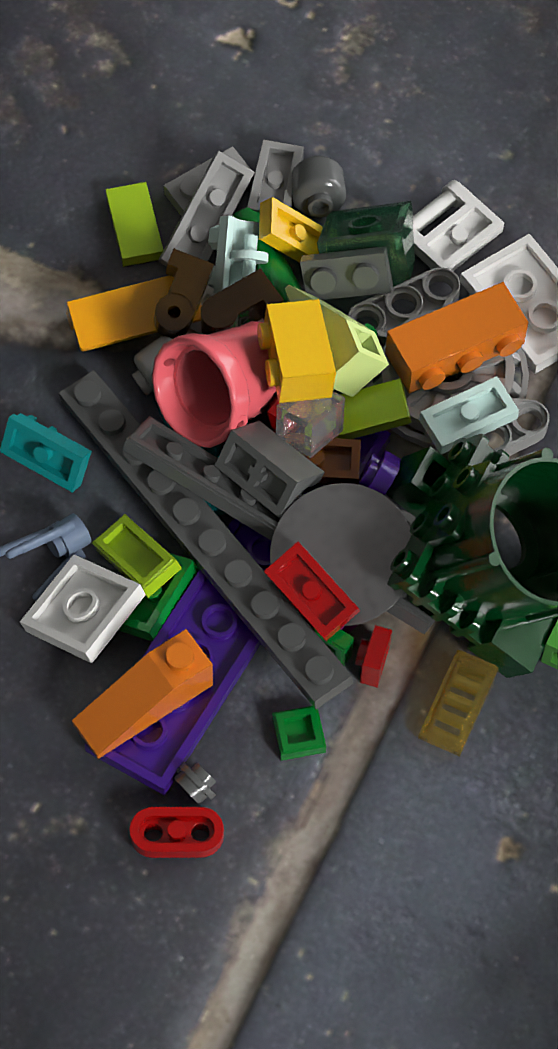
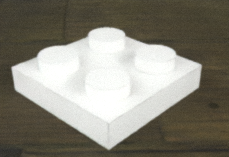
[20,555,146,663]

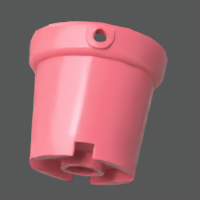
[152,321,277,448]

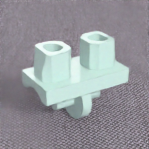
[208,216,269,293]

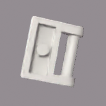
[391,180,504,271]

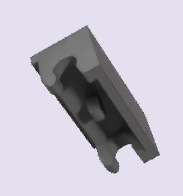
[214,421,325,518]

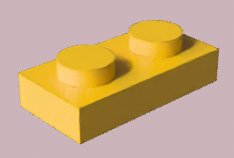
[259,197,330,263]

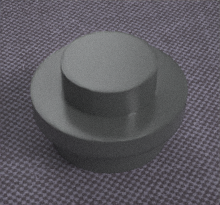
[174,762,216,805]

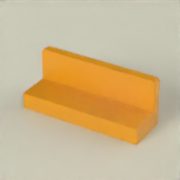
[66,276,202,351]

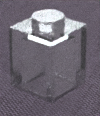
[276,391,345,458]

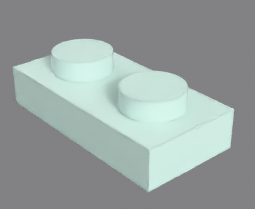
[419,376,519,455]

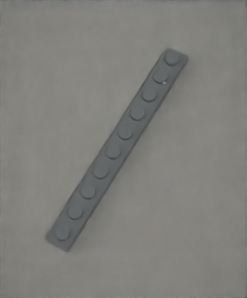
[59,370,353,709]

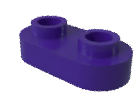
[358,450,401,495]

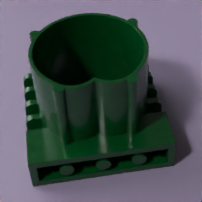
[387,433,558,678]

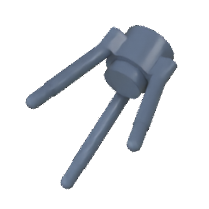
[0,513,91,601]

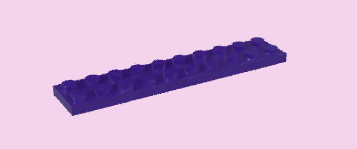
[85,398,391,796]

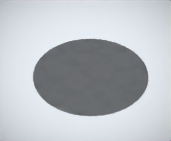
[270,483,412,626]

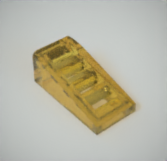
[418,650,499,757]

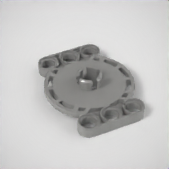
[348,267,550,456]

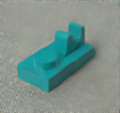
[0,413,92,493]

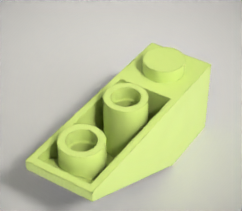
[285,285,389,397]

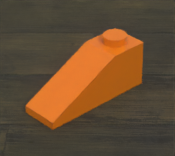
[72,629,213,759]

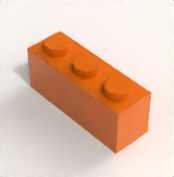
[385,282,529,394]

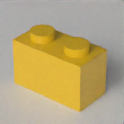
[257,299,336,403]

